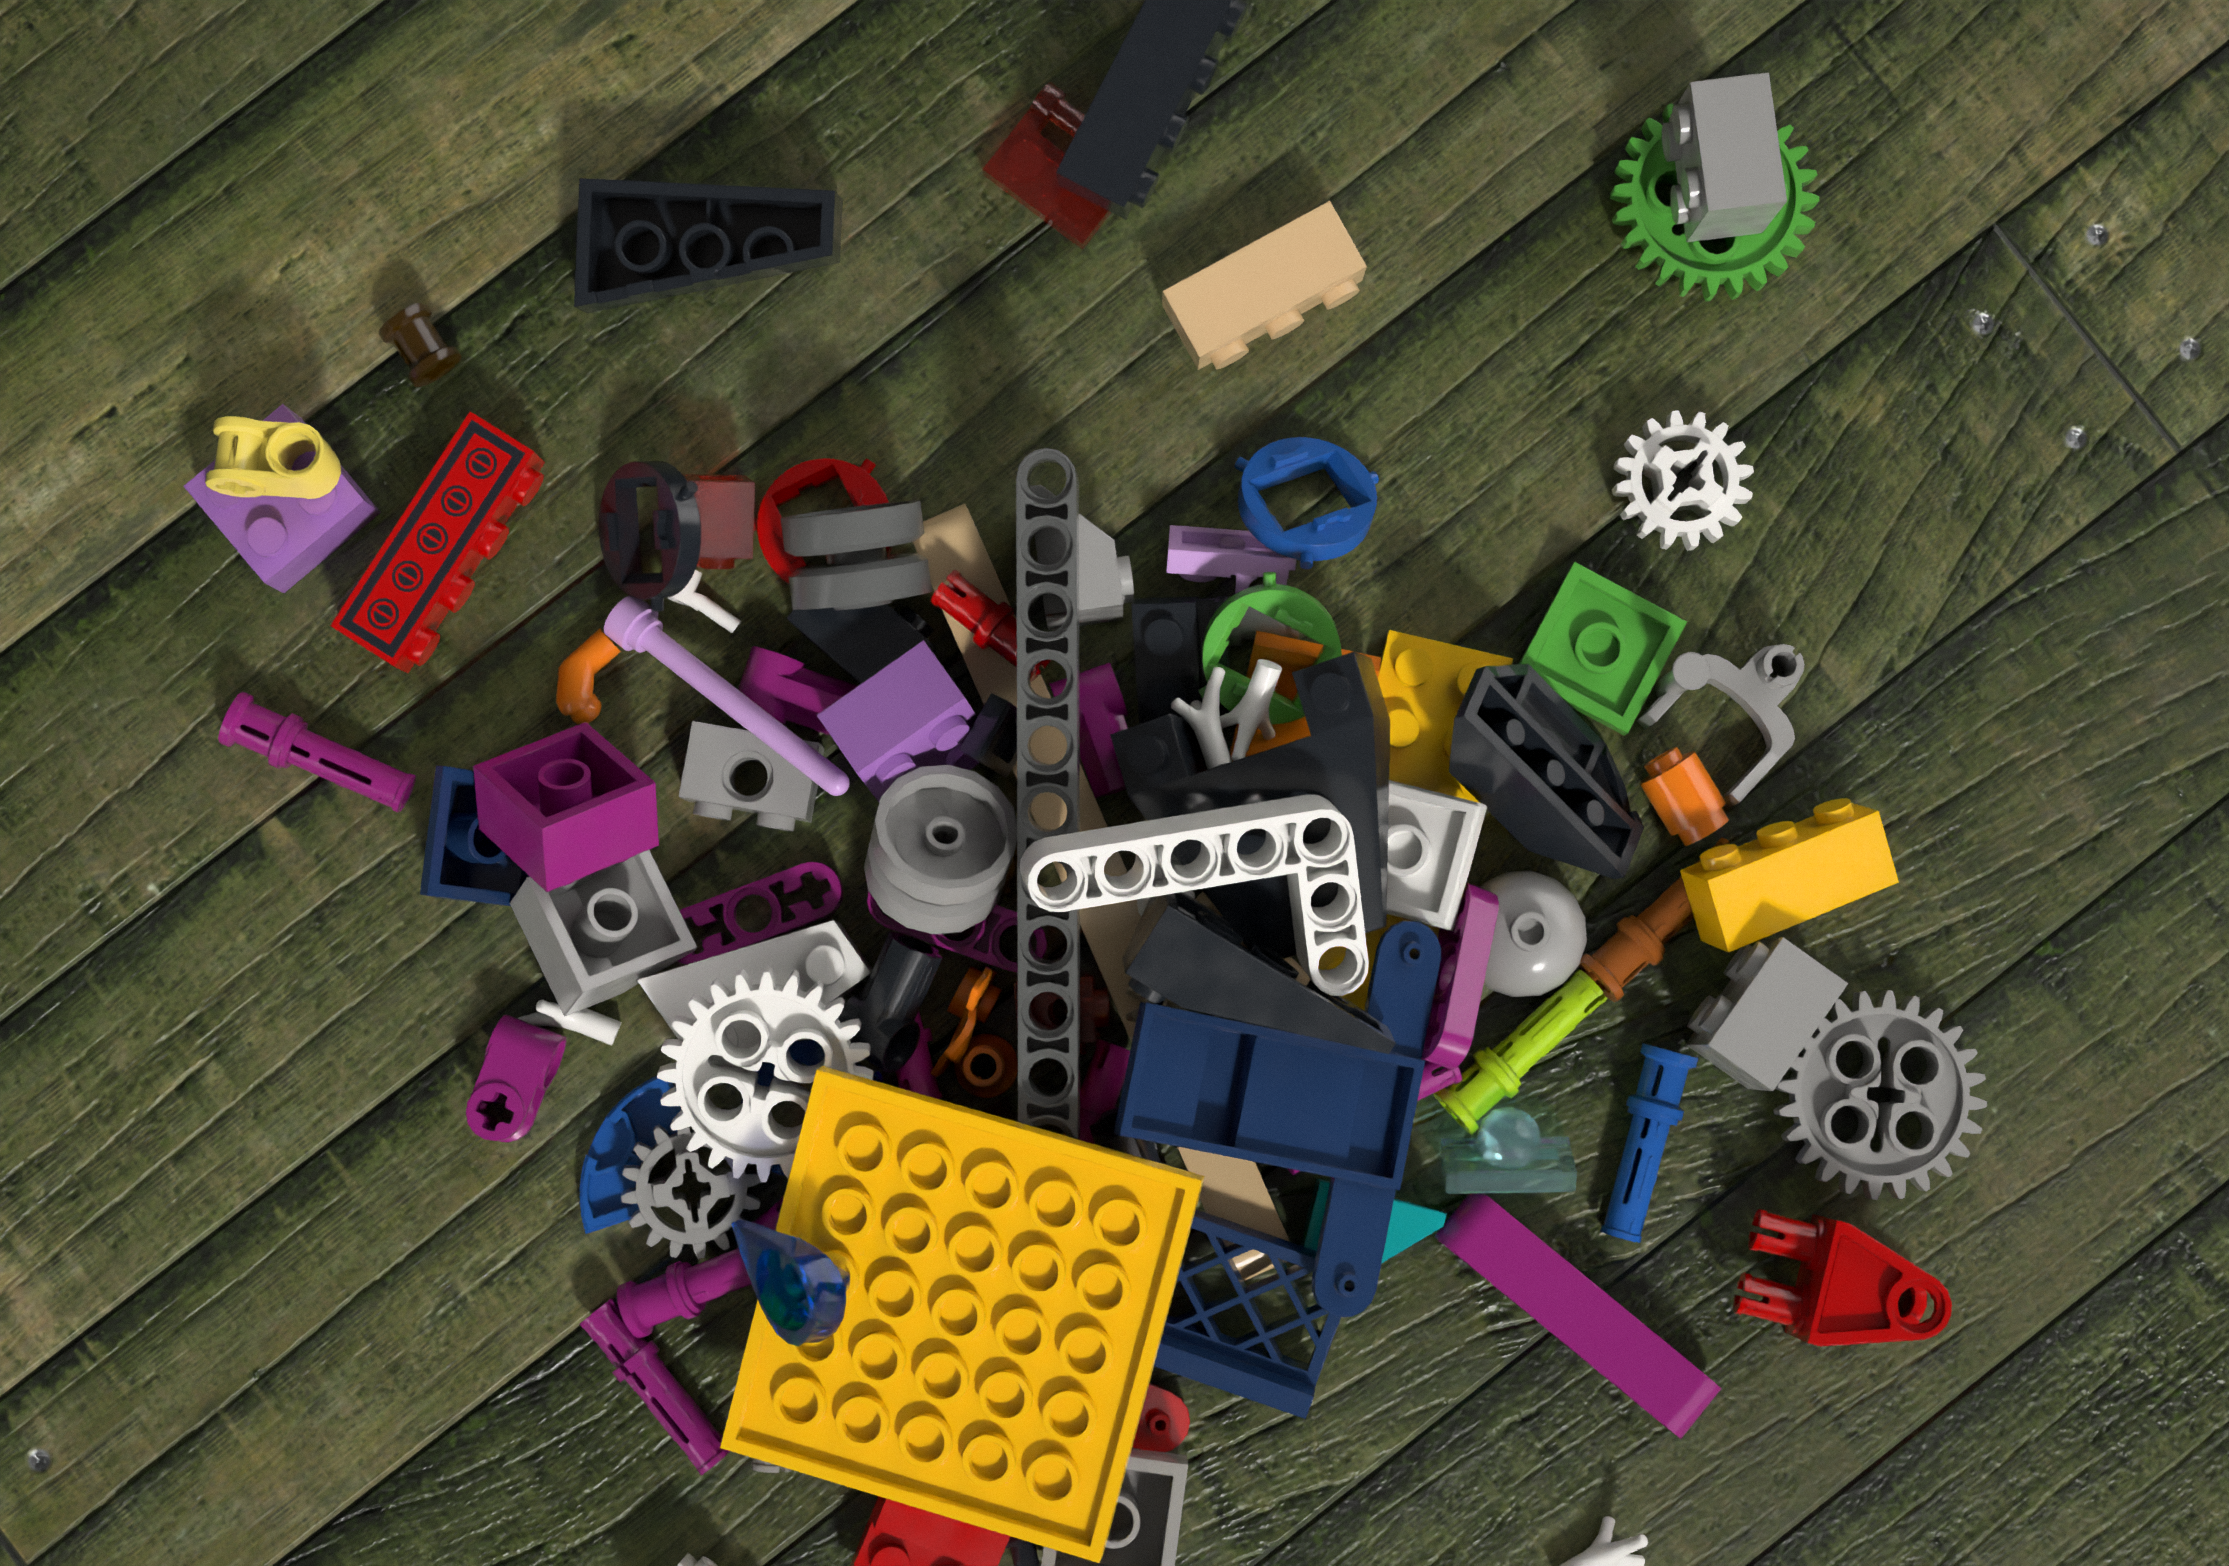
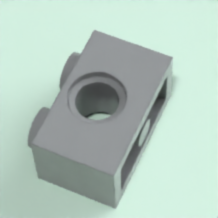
[679,721,825,831]

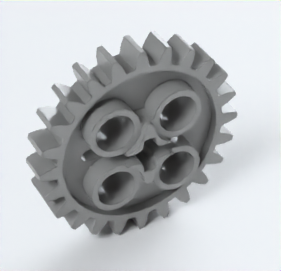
[1773,990,1987,1200]

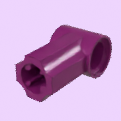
[737,646,858,736]
[1049,663,1128,799]

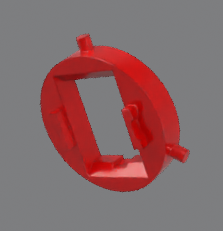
[746,458,892,585]

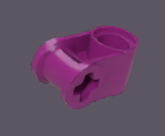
[466,1014,567,1143]

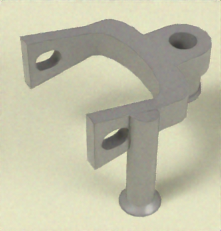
[1636,644,1805,809]

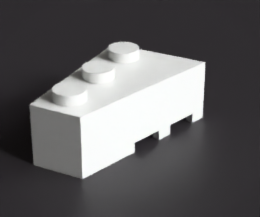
[637,920,873,1086]

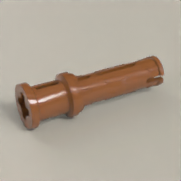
[1579,837,1730,1002]

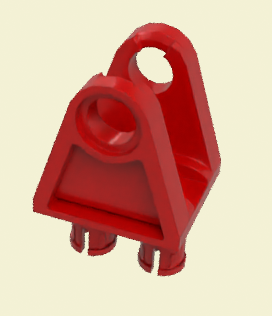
[1733,1209,1952,1346]

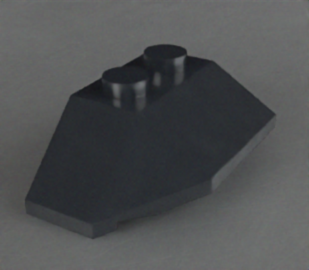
[1449,664,1644,879]

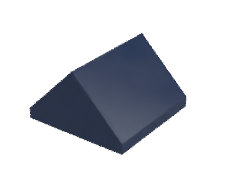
[420,766,529,906]

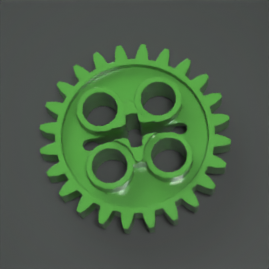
[1610,103,1819,301]

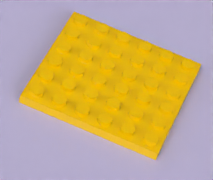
[720,1066,1205,1563]

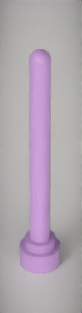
[604,596,849,796]

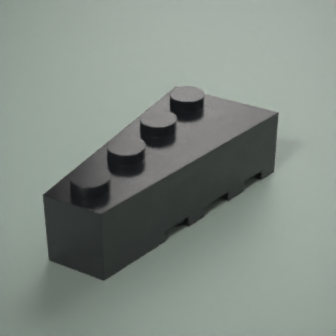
[1056,0,1248,220]
[574,178,843,314]

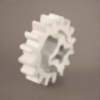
[1612,410,1754,551]

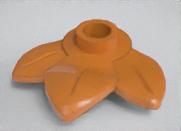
[930,966,1002,1077]

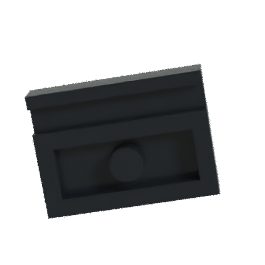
[1131,596,1231,724]

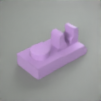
[1167,525,1296,594]

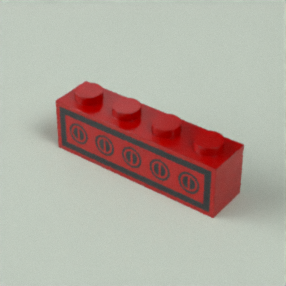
[330,411,545,673]

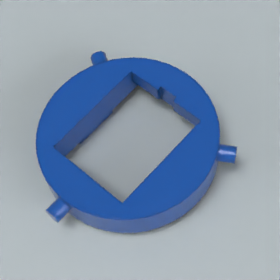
[1234,437,1379,569]

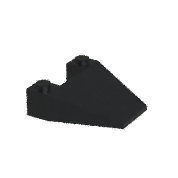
[1110,652,1390,959]

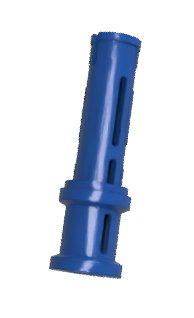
[1600,1043,1698,1243]

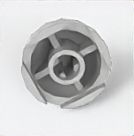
[1480,870,1587,997]

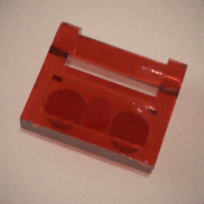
[983,82,1112,250]

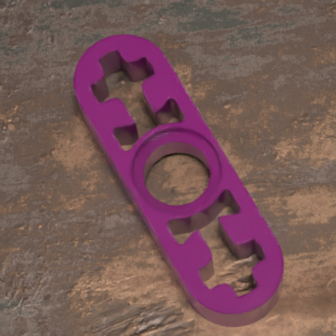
[678,862,844,964]
[1421,883,1499,1069]

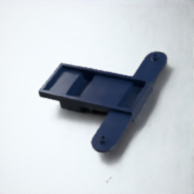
[1114,921,1441,1317]

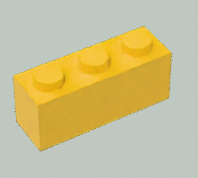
[1680,798,1899,953]

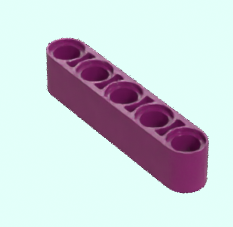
[1434,1187,1722,1439]

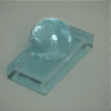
[1440,1107,1577,1194]

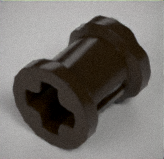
[378,303,462,387]

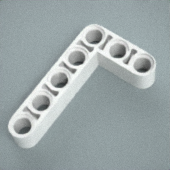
[1020,795,1369,996]

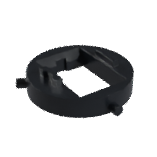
[599,461,701,612]

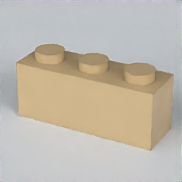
[1162,201,1367,370]

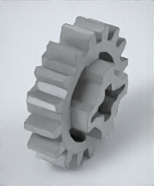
[621,1124,761,1259]

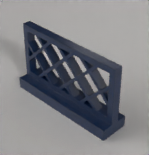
[1154,1209,1341,1419]

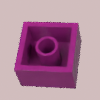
[473,722,659,892]

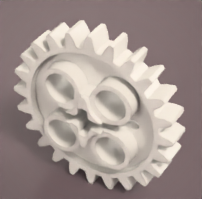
[657,966,873,1182]

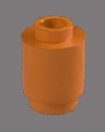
[1639,746,1729,846]

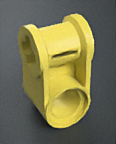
[205,416,341,499]

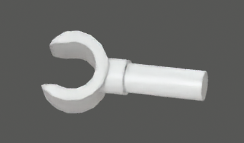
[668,570,741,633]

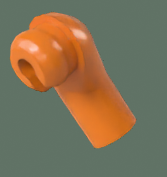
[556,628,621,724]

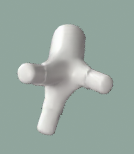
[1220,659,1282,761]
[1171,667,1232,770]
[518,1000,622,1046]
[1559,1516,1648,1566]

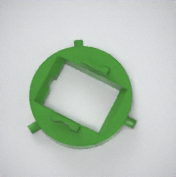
[1198,572,1342,724]

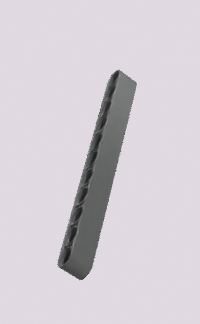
[1016,448,1080,1140]

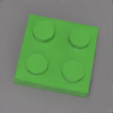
[1519,562,1687,736]

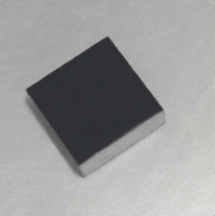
[959,693,1017,778]

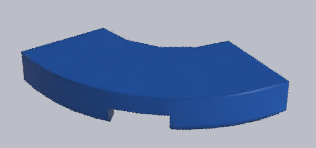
[580,1076,682,1234]

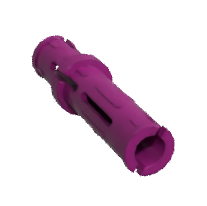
[579,1298,730,1475]

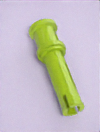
[1433,969,1607,1135]

